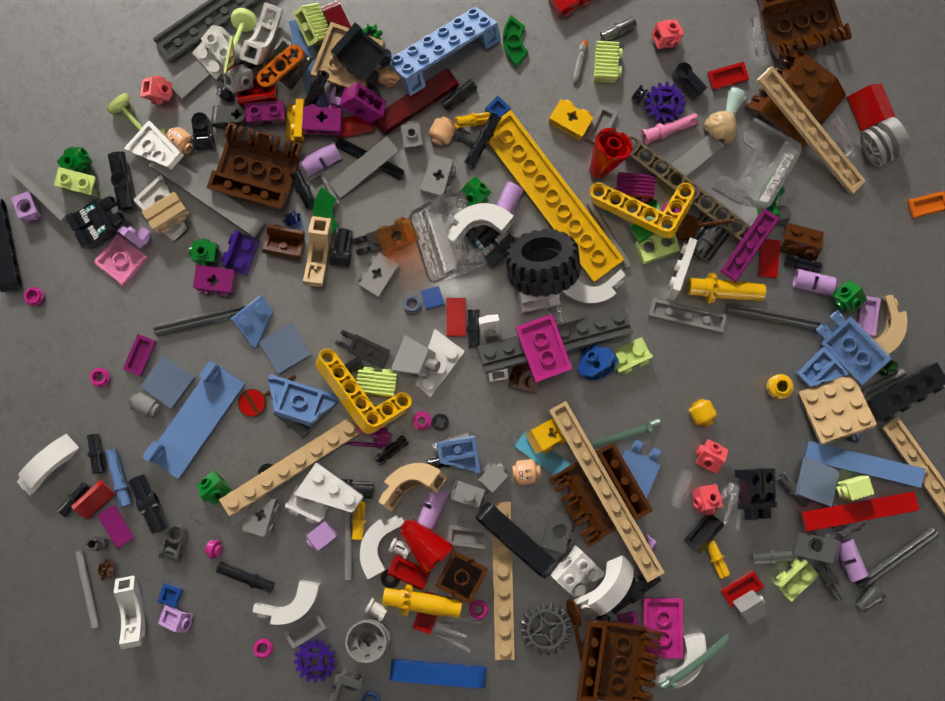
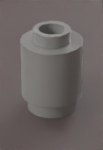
[129,392,160,418]

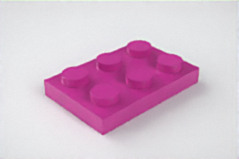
[515,314,572,382]
[643,598,683,658]

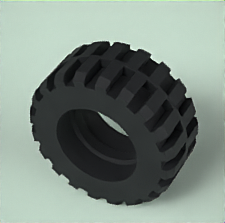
[505,229,581,297]

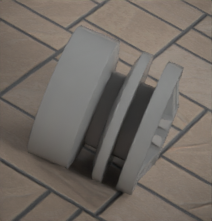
[860,117,911,167]
[345,619,391,663]

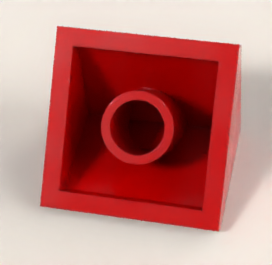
[237,77,279,110]
[846,84,896,132]

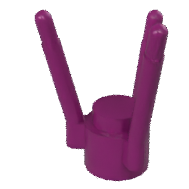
[344,420,392,449]

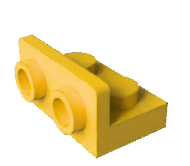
[285,99,307,142]

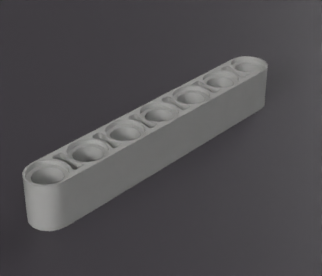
[149,161,266,238]

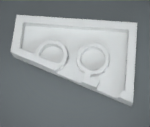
[133,174,187,242]
[415,329,465,398]
[294,463,364,513]

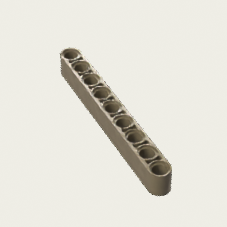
[629,136,751,240]

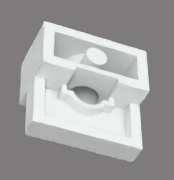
[192,25,242,80]
[518,291,561,314]
[550,545,605,599]

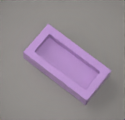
[856,296,881,337]

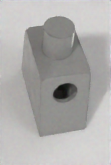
[391,335,441,378]
[449,480,489,509]

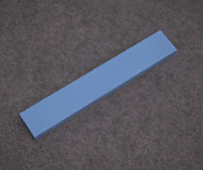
[288,20,329,122]
[804,441,926,488]

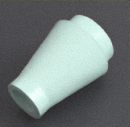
[726,87,746,117]

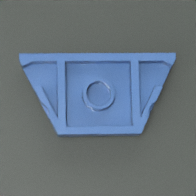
[268,374,339,426]

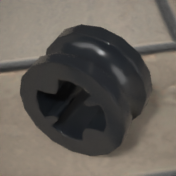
[631,85,648,104]
[432,413,449,431]

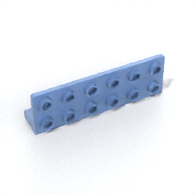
[388,7,501,96]
[142,361,245,478]

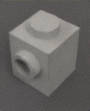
[223,64,254,93]
[401,121,424,152]
[478,463,508,493]
[733,590,768,626]

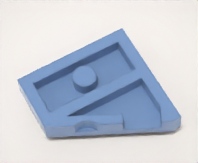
[230,295,273,348]
[796,347,850,387]
[436,436,481,474]

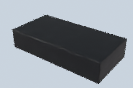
[684,514,725,554]

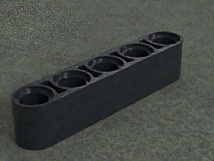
[0,199,22,292]
[475,502,557,579]

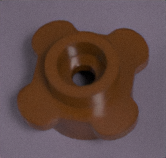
[98,558,114,581]

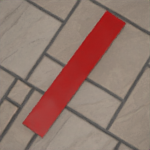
[801,491,920,532]

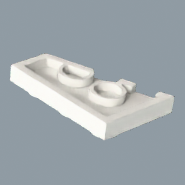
[124,121,184,170]
[665,237,697,302]

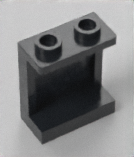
[331,22,392,85]

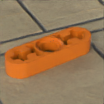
[257,44,305,87]

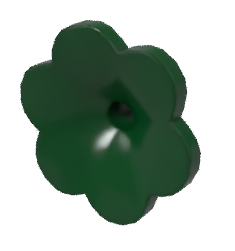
[879,359,898,376]

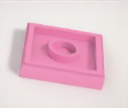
[94,233,148,287]

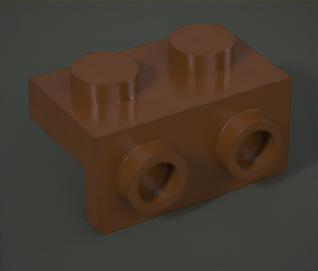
[780,223,824,260]
[262,224,305,260]
[508,363,540,394]

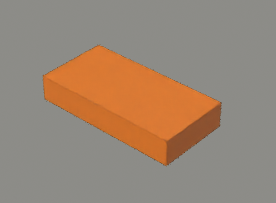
[906,191,945,219]

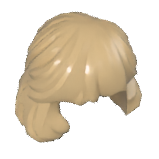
[703,111,737,144]

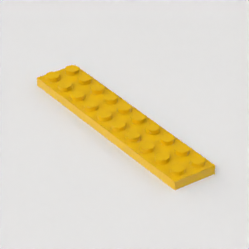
[488,110,625,283]

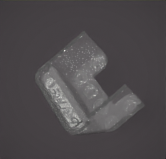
[712,118,802,209]
[409,192,487,283]

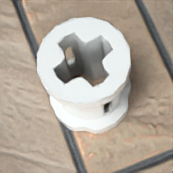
[388,536,410,560]
[364,597,389,622]

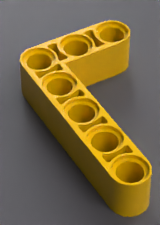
[590,183,694,238]
[315,349,412,434]

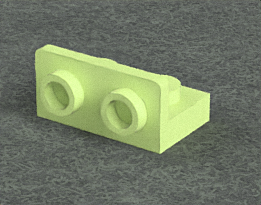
[54,167,99,198]
[613,337,653,375]
[774,557,819,602]

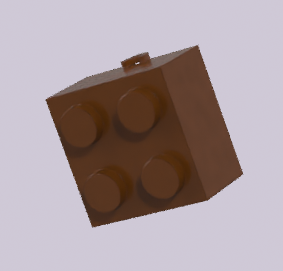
[435,550,488,604]

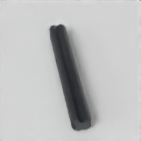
[336,138,404,179]

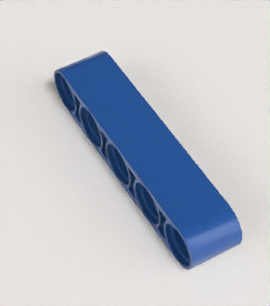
[389,659,487,688]

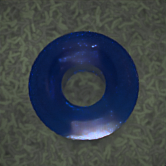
[283,211,301,226]

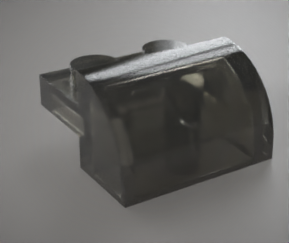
[261,36,313,90]

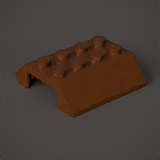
[759,0,852,59]
[745,50,846,152]
[206,122,303,210]
[549,442,653,547]
[576,620,662,701]

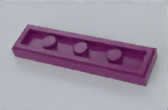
[719,208,780,282]

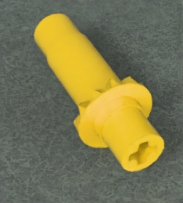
[687,273,766,303]
[382,584,463,618]

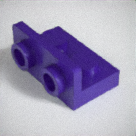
[221,230,260,276]

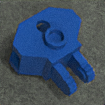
[577,344,619,381]

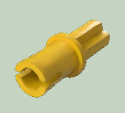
[454,112,490,129]
[351,501,367,540]
[706,539,730,579]

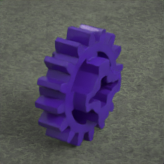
[644,82,686,124]
[293,639,337,683]

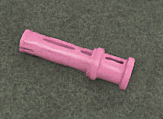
[641,113,699,146]

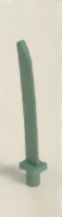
[590,419,661,447]
[659,634,729,691]

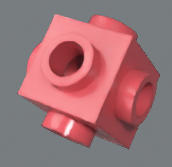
[651,19,684,49]
[140,76,172,105]
[696,439,728,474]
[691,484,723,516]

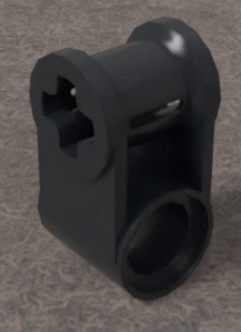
[191,112,215,151]

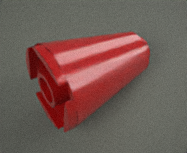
[589,128,633,179]
[400,519,453,573]

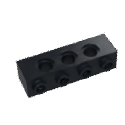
[866,362,945,422]

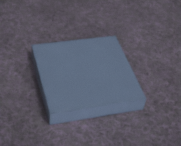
[259,322,311,375]
[140,355,195,409]
[795,458,840,507]

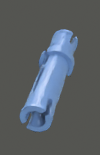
[104,449,132,508]

